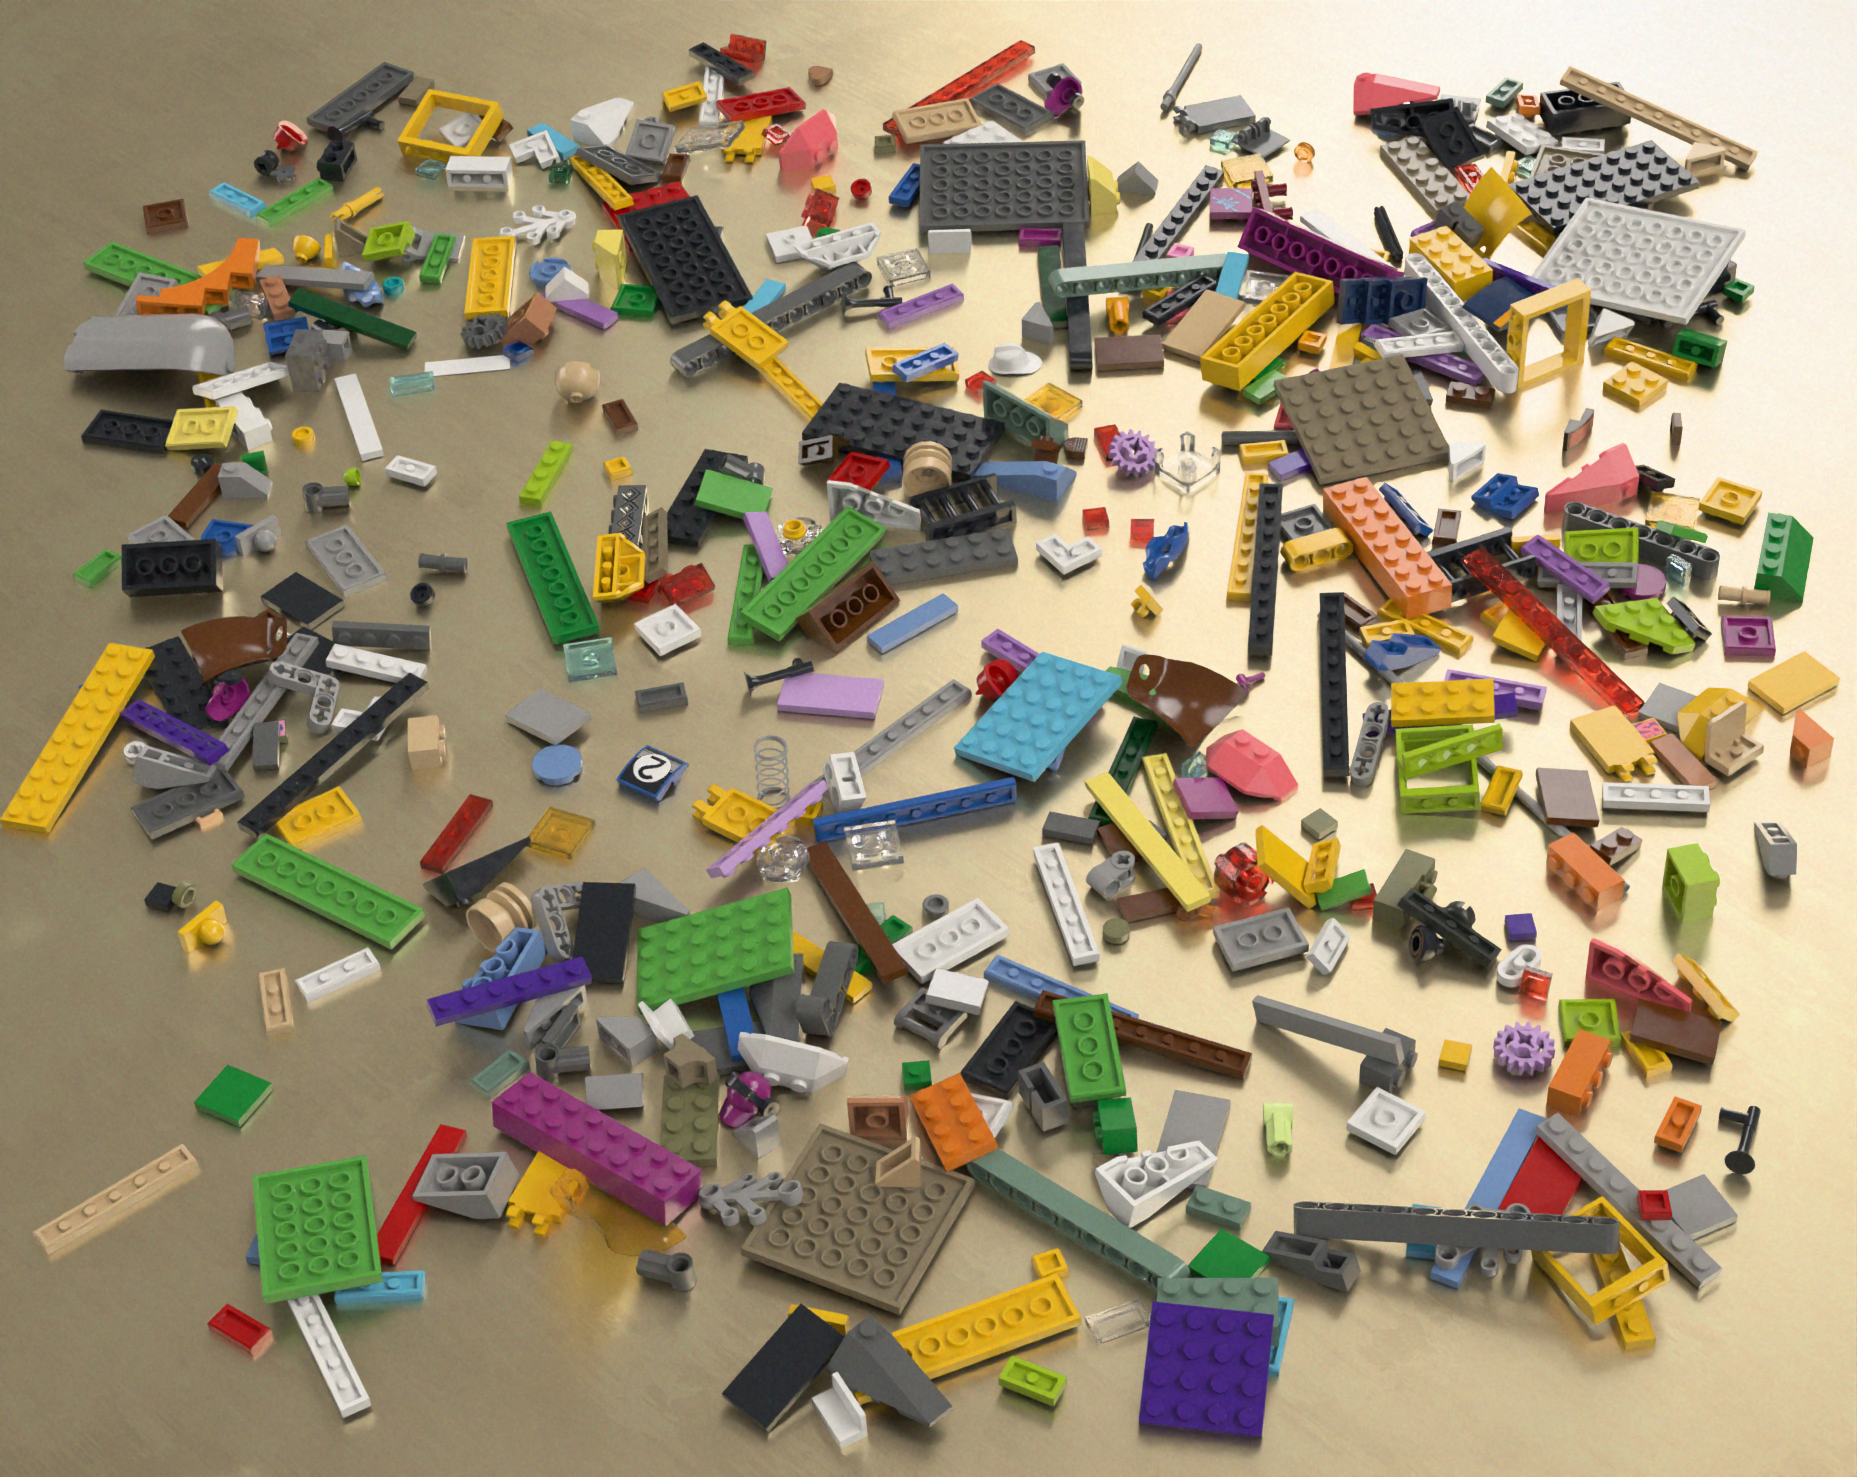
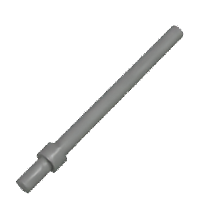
[1160,43,1203,111]

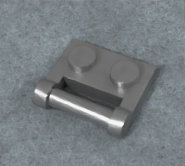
[894,988,967,1049]

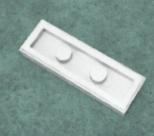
[295,948,381,1003]

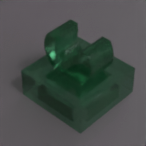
[549,160,573,184]

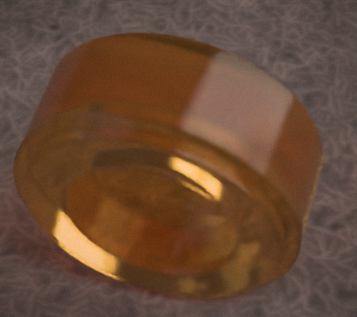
[1294,142,1316,163]

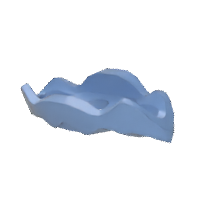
[341,261,384,307]

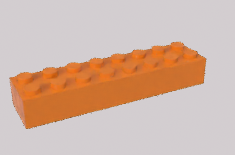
[1323,477,1452,620]

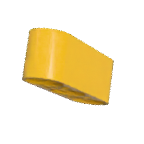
[1280,528,1354,571]

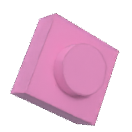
[1167,243,1194,258]

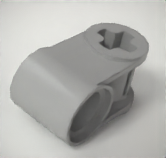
[1086,851,1135,899]

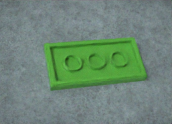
[1052,993,1126,1103]

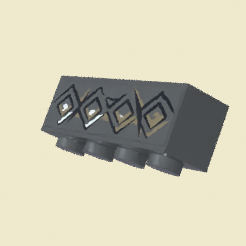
[609,485,649,550]

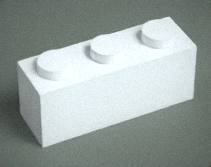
[445,156,513,188]
[215,391,273,451]

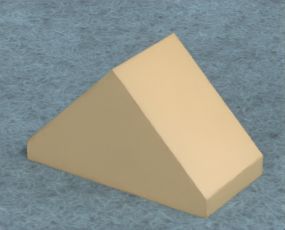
[1685,142,1725,175]
[875,1136,921,1187]

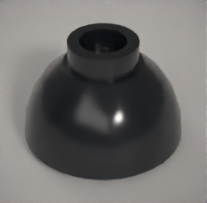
[1409,925,1444,963]

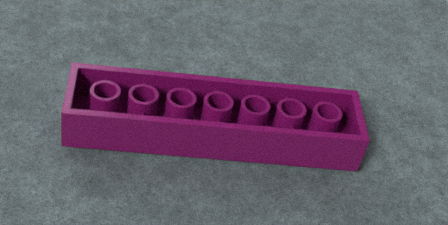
[1237,207,1405,294]
[492,1072,702,1227]

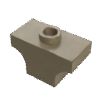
[663,1033,718,1088]

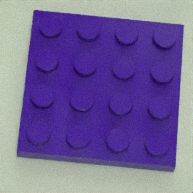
[1138,1301,1274,1439]

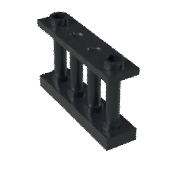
[908,473,1017,541]
[1427,527,1536,603]

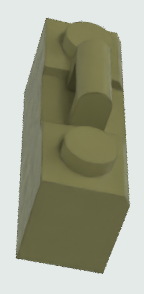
[1372,849,1438,928]

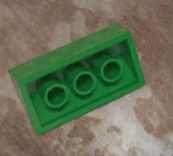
[1754,512,1814,603]

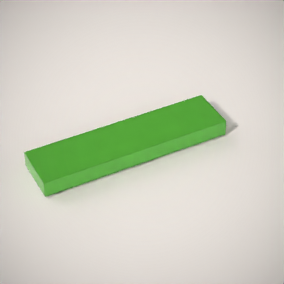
[256,178,333,228]

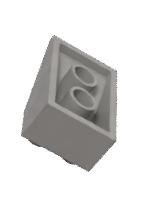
[412,1152,520,1219]

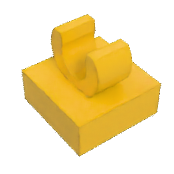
[1130,585,1164,618]

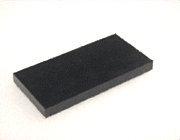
[81,409,173,454]
[572,882,636,983]
[960,1001,1058,1100]
[721,1303,845,1432]

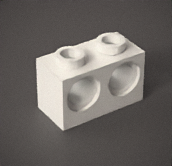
[823,752,867,814]

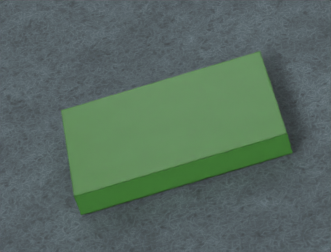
[695,469,773,519]

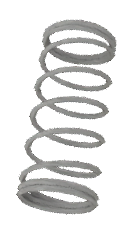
[754,735,790,809]

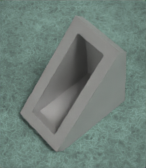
[1117,161,1159,195]
[1021,302,1054,345]
[732,1114,781,1160]

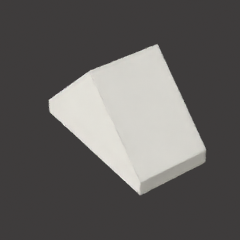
[546,267,589,302]
[1587,308,1635,348]
[1448,442,1486,483]

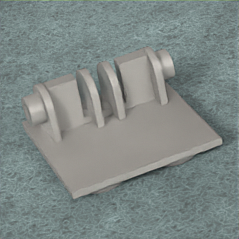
[1436,94,1482,122]

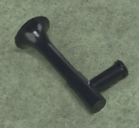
[327,111,385,141]
[841,285,903,315]
[1659,300,1724,328]
[744,658,814,696]
[1719,1106,1761,1174]

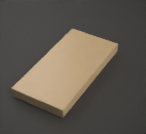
[892,98,982,144]
[1162,289,1245,362]

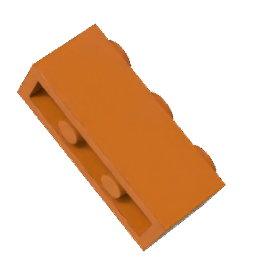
[1546,832,1625,911]
[1546,1029,1613,1117]

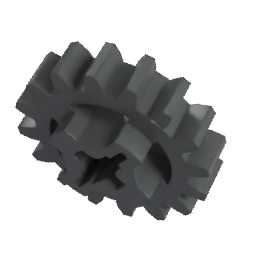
[461,313,509,349]

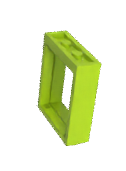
[1395,724,1480,814]

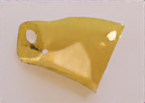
[550,1169,687,1256]

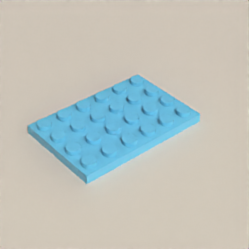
[954,651,1122,782]

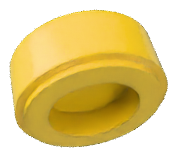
[291,427,315,447]

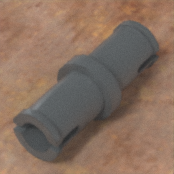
[418,553,468,573]

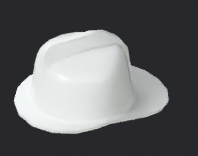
[988,342,1042,374]

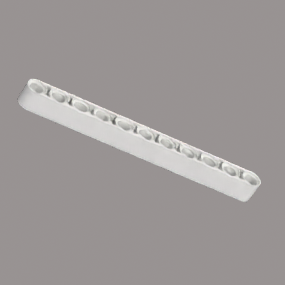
[1404,253,1519,393]

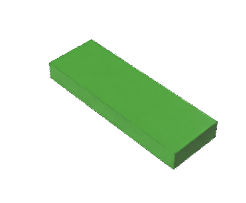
[419,233,456,284]

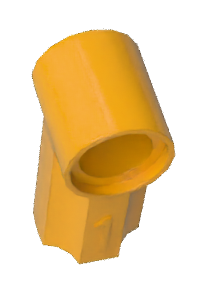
[1106,296,1129,334]

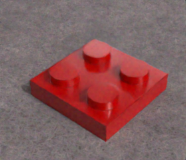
[826,452,890,490]

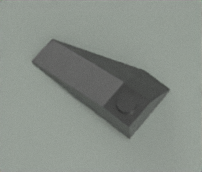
[749,954,805,1042]
[827,1315,953,1427]

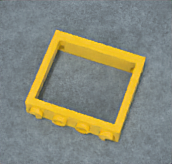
[397,89,504,164]
[1506,278,1592,390]

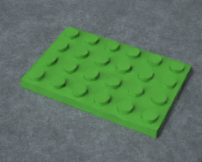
[637,887,794,1015]
[252,1155,383,1304]

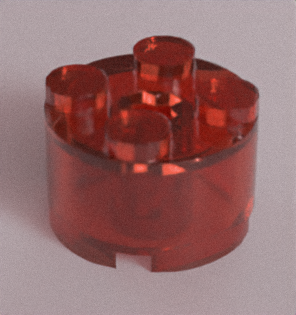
[1214,842,1274,906]

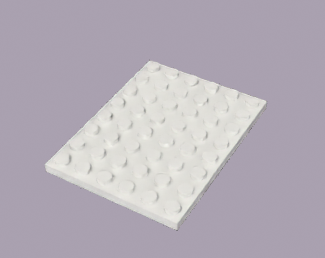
[1531,198,1746,325]

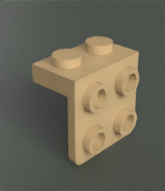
[1705,701,1764,776]

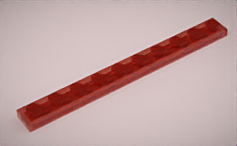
[883,40,1035,138]
[1462,546,1645,718]

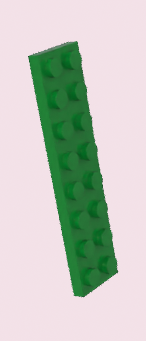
[506,511,600,644]

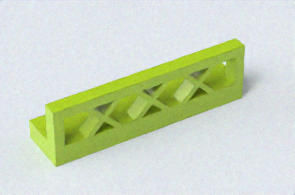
[1396,723,1503,780]

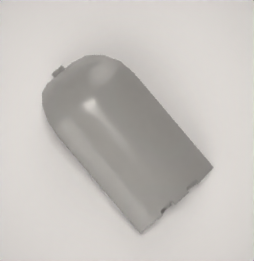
[63,313,236,376]

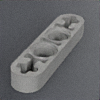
[1350,702,1390,787]

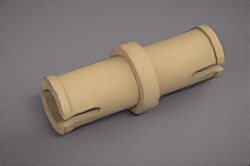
[1718,585,1770,606]

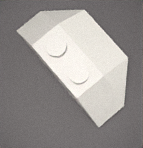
[794,222,881,270]
[737,1032,849,1093]

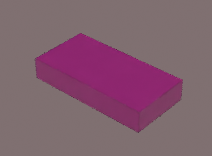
[1018,228,1062,248]

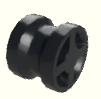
[254,150,280,176]

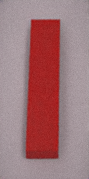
[377,1124,467,1266]

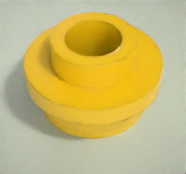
[782,519,806,541]

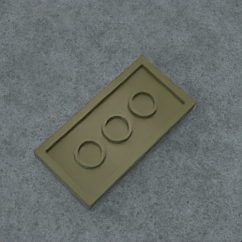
[660,1072,720,1167]

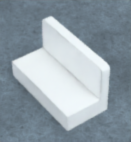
[928,229,972,254]
[638,998,694,1050]
[812,1372,868,1449]

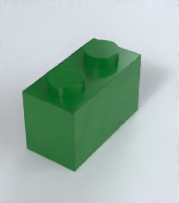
[1672,328,1728,368]
[1092,1097,1138,1155]

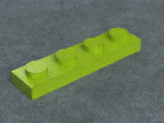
[519,440,574,506]

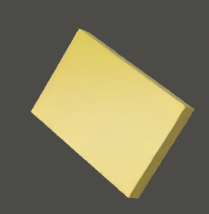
[165,406,238,450]

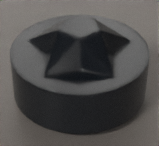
[191,454,214,474]
[410,583,435,607]

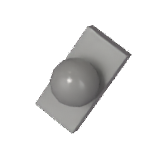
[235,514,282,557]

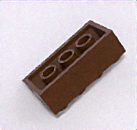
[795,561,900,652]

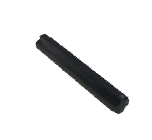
[1374,205,1404,261]

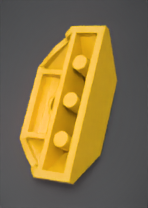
[593,533,646,603]
[1677,687,1764,761]

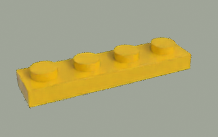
[1590,1243,1656,1350]

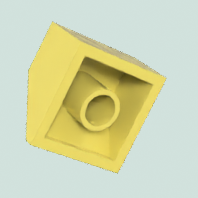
[1087,156,1120,215]
[592,230,628,290]

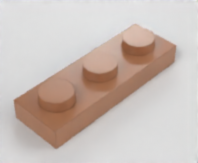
[259,275,296,321]

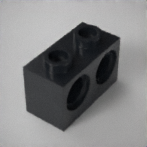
[316,140,357,182]

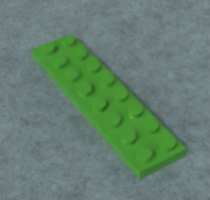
[83,241,238,316]
[740,506,887,641]
[231,833,425,949]

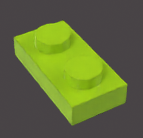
[999,1355,1067,1406]

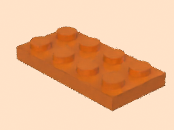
[909,1073,999,1172]

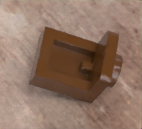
[1031,436,1060,464]

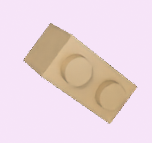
[407,715,446,770]

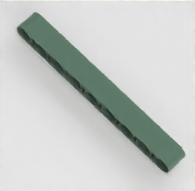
[1048,253,1227,298]
[967,1149,1190,1290]

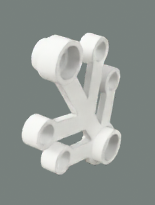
[498,205,576,245]

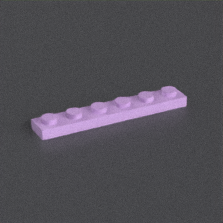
[706,780,829,878]

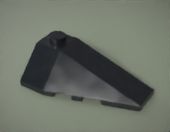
[1370,98,1454,138]
[422,837,531,907]

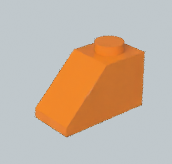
[1790,709,1834,768]

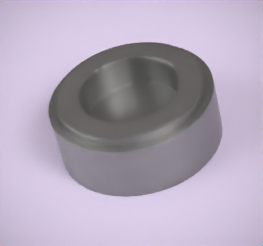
[922,894,949,920]

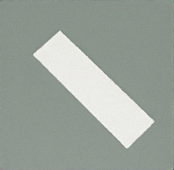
[425,355,510,377]

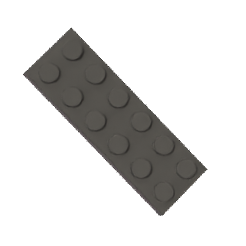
[306,62,415,132]
[869,528,1018,586]

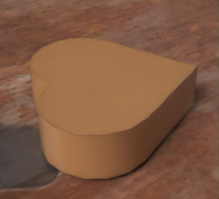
[808,66,833,86]

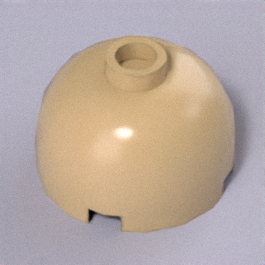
[555,361,600,403]

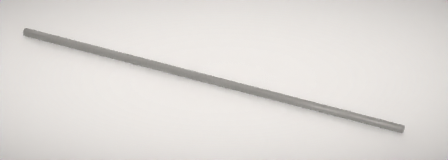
[1317,611,1630,894]

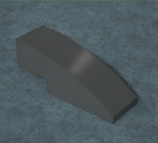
[1262,1231,1361,1292]

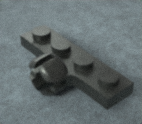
[1397,888,1502,968]

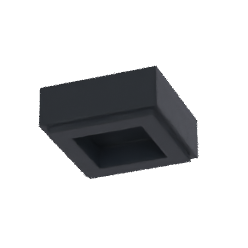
[144,882,176,912]

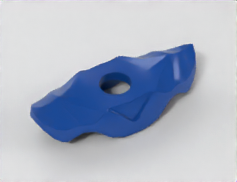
[1143,522,1190,581]

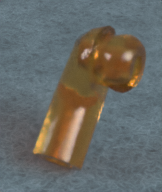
[1176,904,1216,922]

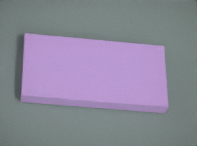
[777,673,884,719]

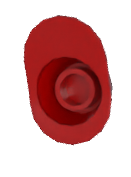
[273,121,308,152]
[975,659,1019,702]

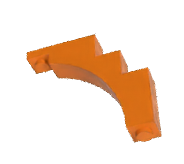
[136,238,260,315]

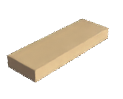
[258,968,294,1037]

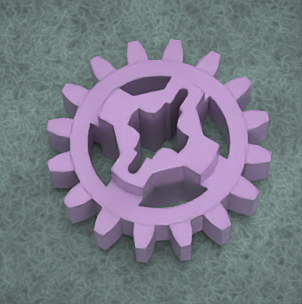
[1108,429,1159,478]
[1493,1021,1555,1076]

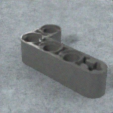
[796,941,858,1037]

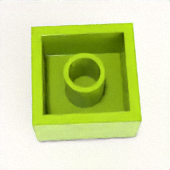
[1662,843,1720,924]

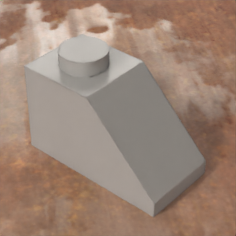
[218,462,272,498]
[596,1016,658,1068]

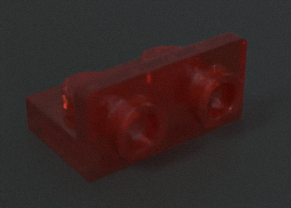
[720,34,767,63]
[801,187,839,227]
[657,563,715,606]

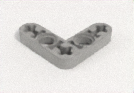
[267,661,340,733]
[531,881,583,963]

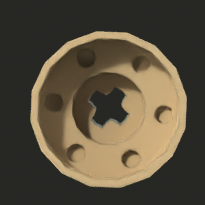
[903,441,952,497]
[466,882,538,953]

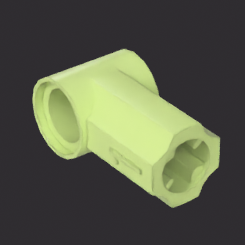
[1263,1103,1293,1157]

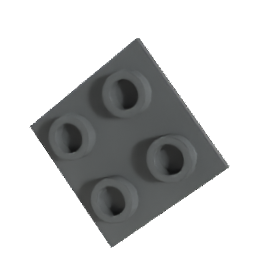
[1233,117,1291,158]

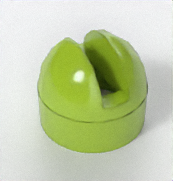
[343,467,361,486]

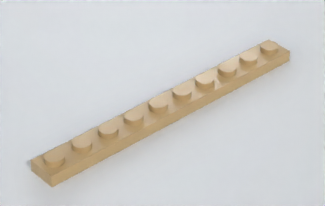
[1559,66,1759,171]

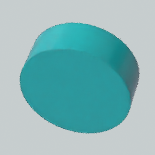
[382,277,405,296]

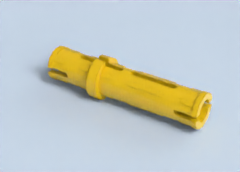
[330,186,384,225]

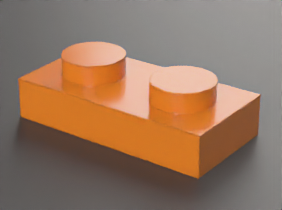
[1515,94,1541,117]
[1654,1096,1702,1153]

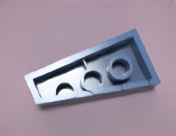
[455,927,548,1030]

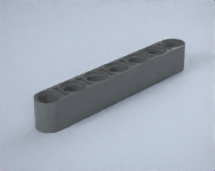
[1562,502,1720,580]

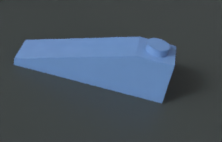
[973,461,1077,502]

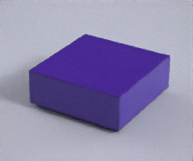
[1504,913,1537,941]

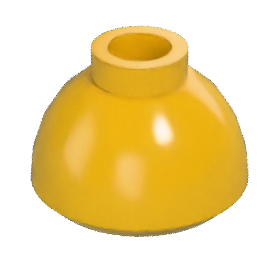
[292,235,322,263]

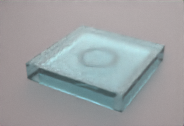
[563,637,617,683]

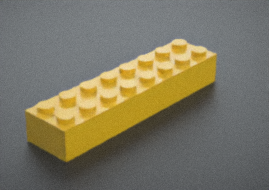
[1200,272,1334,391]

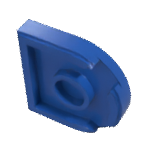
[201,519,253,558]

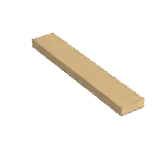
[33,1144,198,1256]

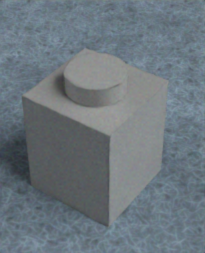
[322,330,352,362]

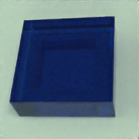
[502,340,534,363]

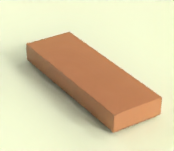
[1650,733,1717,790]

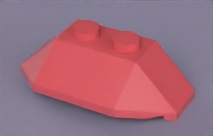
[778,109,838,171]
[1206,729,1299,801]

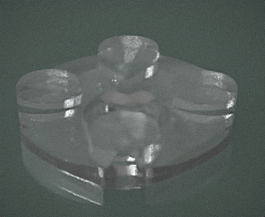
[776,517,823,555]
[756,836,810,882]

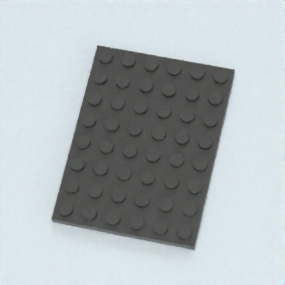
[920,140,1089,233]

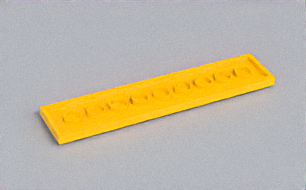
[0,643,155,834]

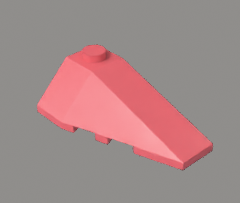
[1353,72,1441,115]
[1544,442,1639,514]
[1585,938,1692,1012]

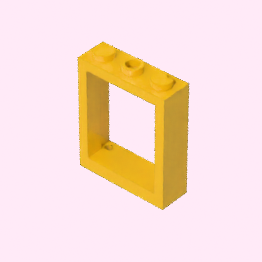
[1531,1196,1670,1326]

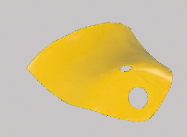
[1464,167,1532,259]

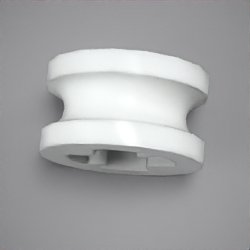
[123,741,145,764]

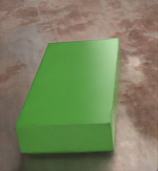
[1243,370,1288,405]
[1656,520,1708,544]
[72,549,122,588]
[1316,869,1372,911]

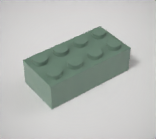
[1157,1278,1279,1349]

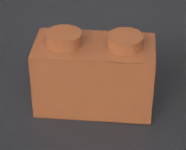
[500,292,557,345]
[847,1094,908,1140]

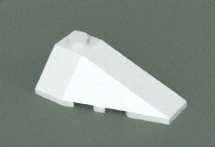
[570,97,634,146]
[827,480,921,531]
[1094,1141,1218,1228]

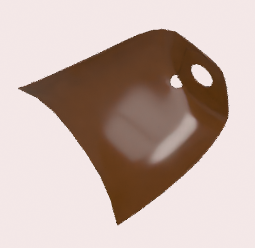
[181,616,287,687]
[1126,654,1249,748]

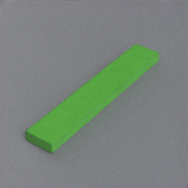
[727,544,764,645]

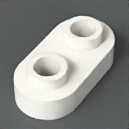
[1497,944,1542,987]

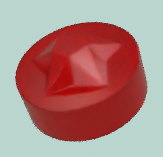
[850,179,872,200]

